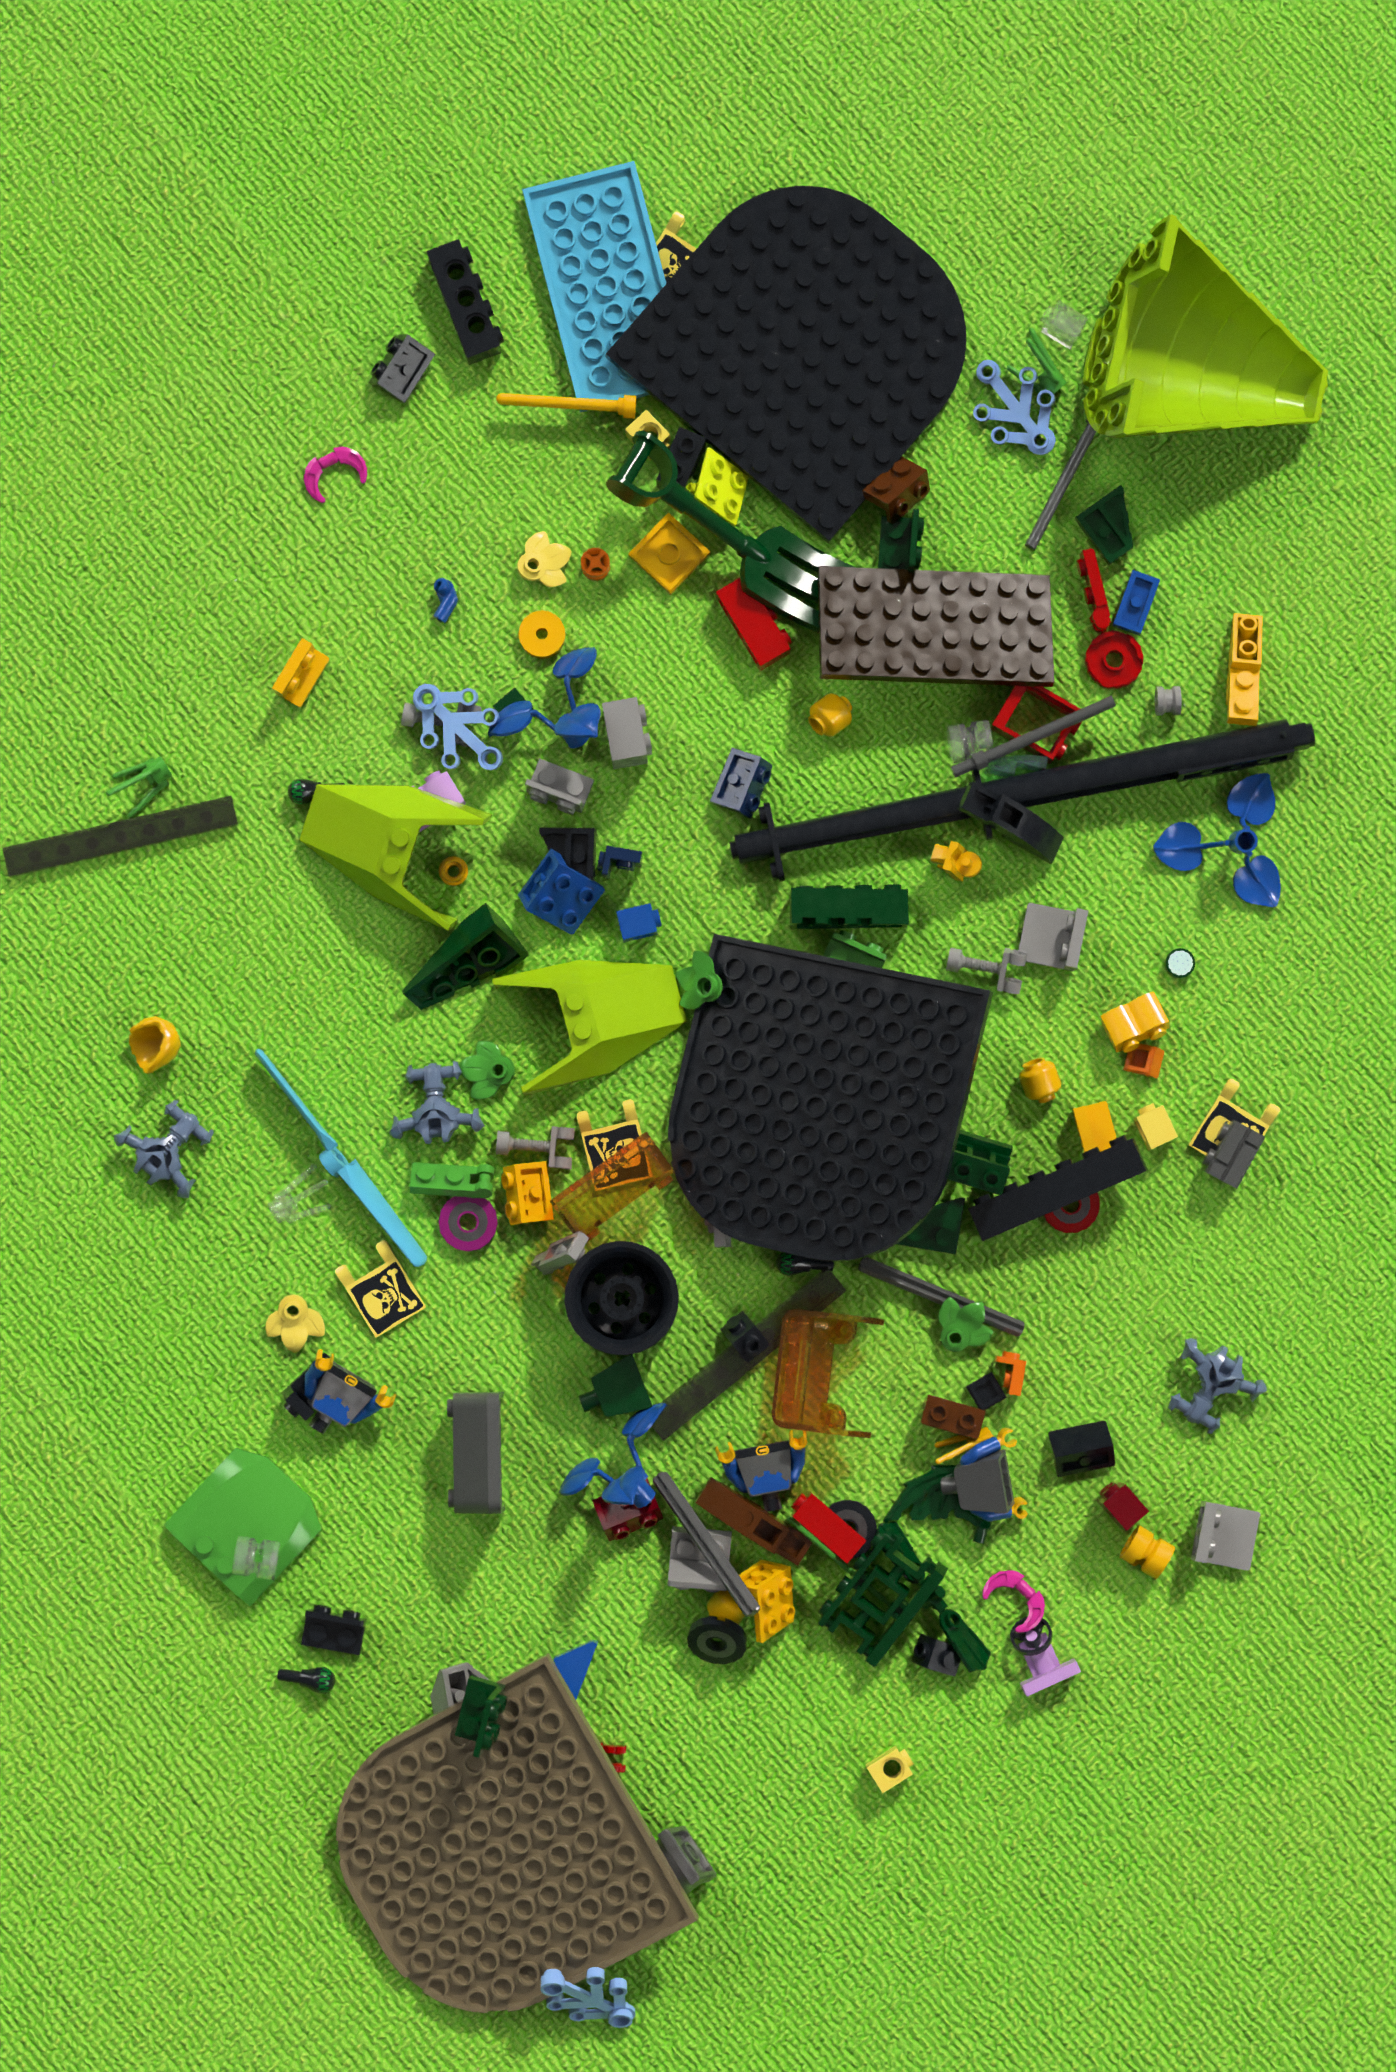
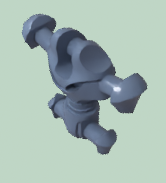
[389,1061,485,1144]
[114,1100,214,1198]
[1168,1338,1267,1434]

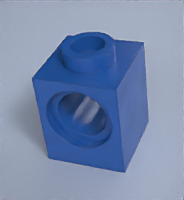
[616,903,662,943]

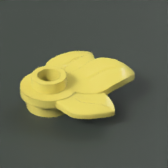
[517,531,572,587]
[265,1294,325,1353]

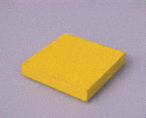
[628,512,711,595]

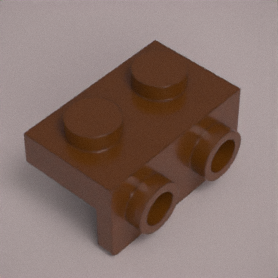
[862,457,930,524]

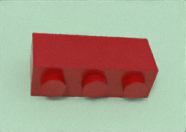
[716,578,792,671]

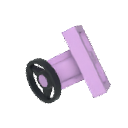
[1010,1616,1081,1696]

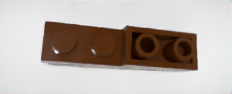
[695,1477,812,1566]

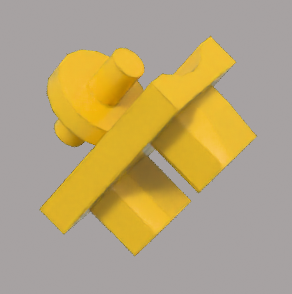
[930,841,982,882]

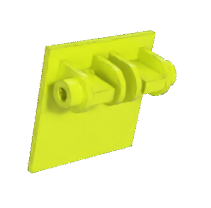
[686,447,749,526]

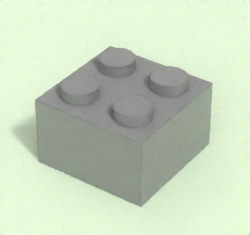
[602,697,652,769]

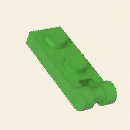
[409,1162,495,1198]

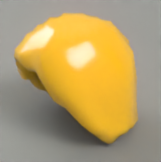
[128,1016,181,1073]

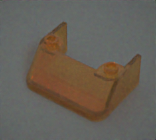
[549,1132,675,1242]
[772,1309,884,1438]

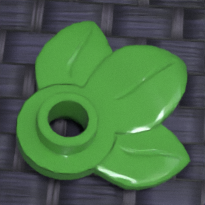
[676,951,723,1010]
[459,1041,515,1099]
[938,1297,993,1352]

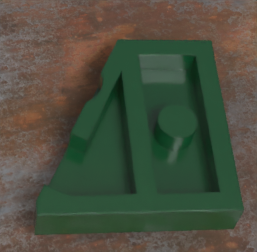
[1075,485,1134,566]
[897,1198,965,1254]

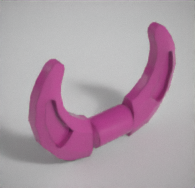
[304,446,367,503]
[982,1570,1045,1633]

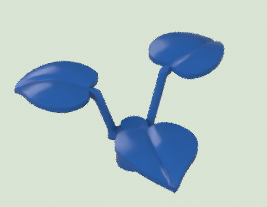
[488,647,601,749]
[1153,773,1281,908]
[559,1403,668,1508]

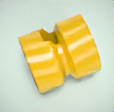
[1120,1525,1175,1580]

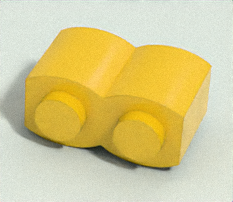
[1100,991,1170,1053]

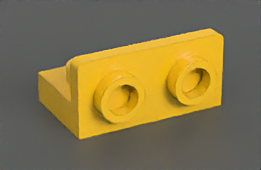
[272,638,329,707]
[501,1161,554,1225]

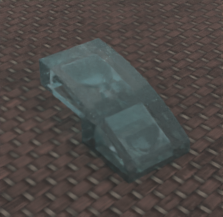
[984,755,1048,777]

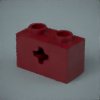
[1097,1482,1149,1531]

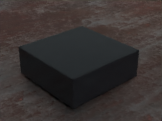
[965,1372,1007,1410]

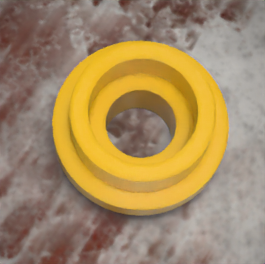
[439,856,468,886]

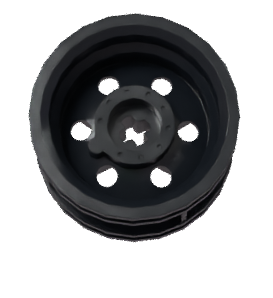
[565,1241,679,1355]

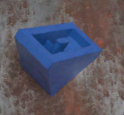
[553,1640,598,1700]

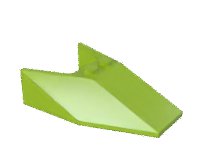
[299,784,492,931]
[492,960,687,1096]

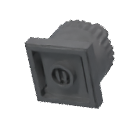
[656,1826,717,1894]

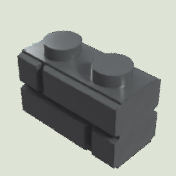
[1202,1120,1265,1189]

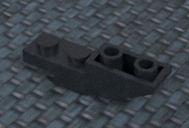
[957,781,1064,864]

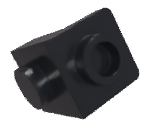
[720,1311,769,1362]
[912,1634,961,1677]

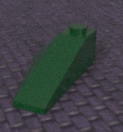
[402,903,529,1010]

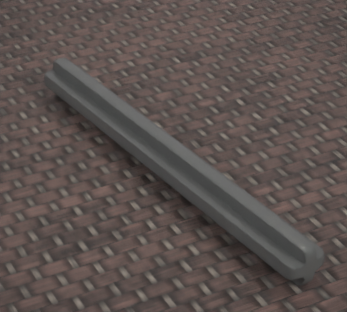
[858,1257,1025,1337]
[653,1472,760,1617]

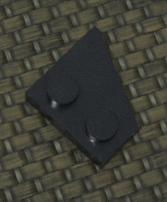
[539,828,597,881]

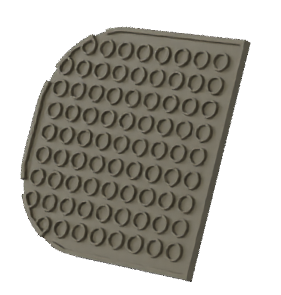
[336,1653,699,2013]

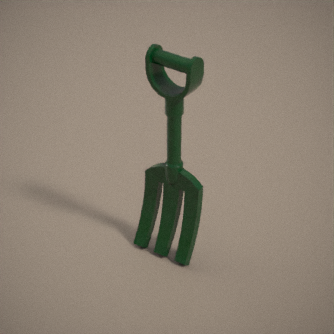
[606,431,857,633]

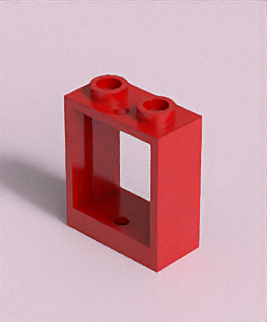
[990,686,1083,764]
[791,1492,866,1564]

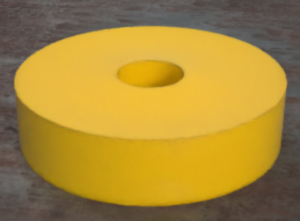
[519,610,566,659]

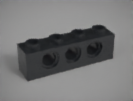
[426,239,504,365]

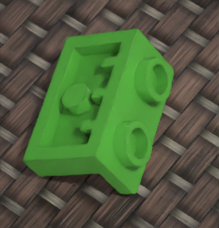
[823,930,887,968]

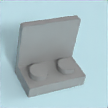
[525,758,594,815]
[1018,903,1088,972]
[1191,1501,1260,1571]
[667,1526,732,1592]

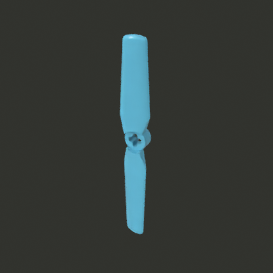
[255,1049,427,1267]

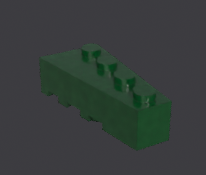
[790,884,909,929]

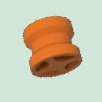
[581,548,610,581]

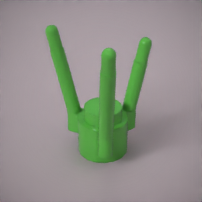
[1007,328,1067,398]
[106,756,172,818]

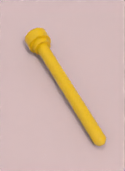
[496,393,636,419]

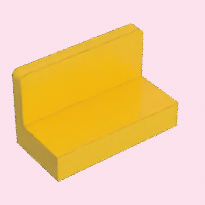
[1072,1101,1117,1152]

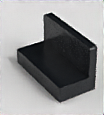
[1048,1421,1116,1477]

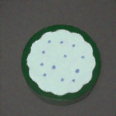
[1165,948,1195,978]

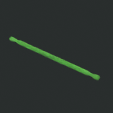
[786,1516,892,1608]

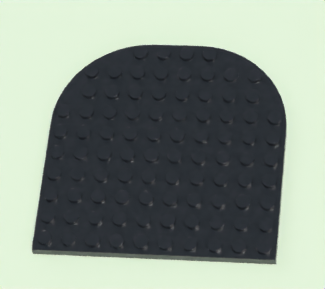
[605,186,966,543]
[668,934,993,1262]

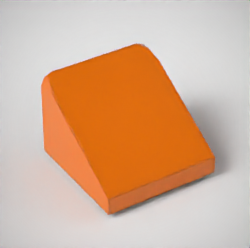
[1123,1044,1164,1079]

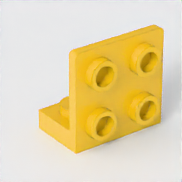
[728,1559,795,1643]

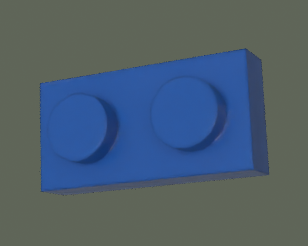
[1112,570,1160,636]

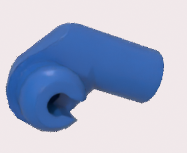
[433,578,458,623]

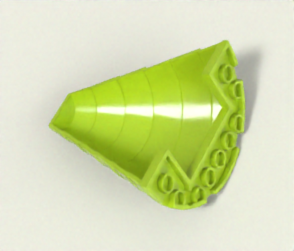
[1083,214,1328,439]

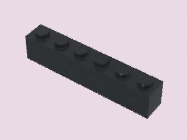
[968,1135,1148,1241]

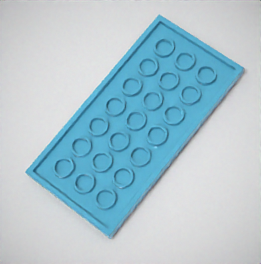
[522,161,666,412]

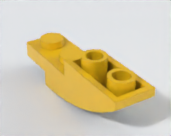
[1226,613,1263,726]

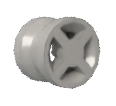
[1155,686,1182,716]

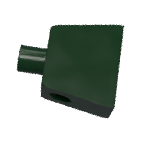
[579,1354,653,1417]

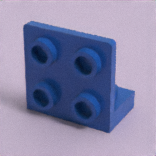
[518,849,605,934]

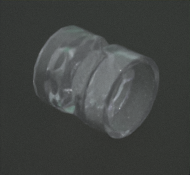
[947,720,993,764]
[232,1536,280,1580]

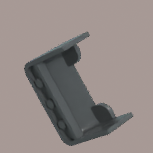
[447,1392,505,1514]

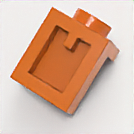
[994,1351,1026,1396]

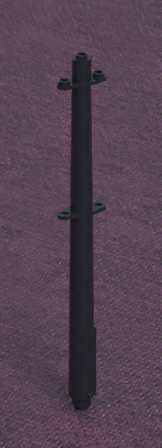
[729,719,1315,882]

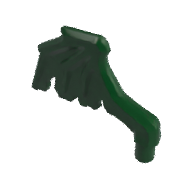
[883,1465,992,1544]

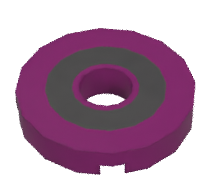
[438,1196,498,1252]

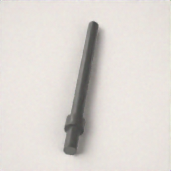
[1025,419,1096,550]
[950,696,1116,778]

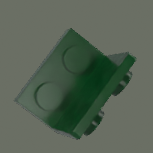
[878,509,924,572]
[455,1675,508,1758]

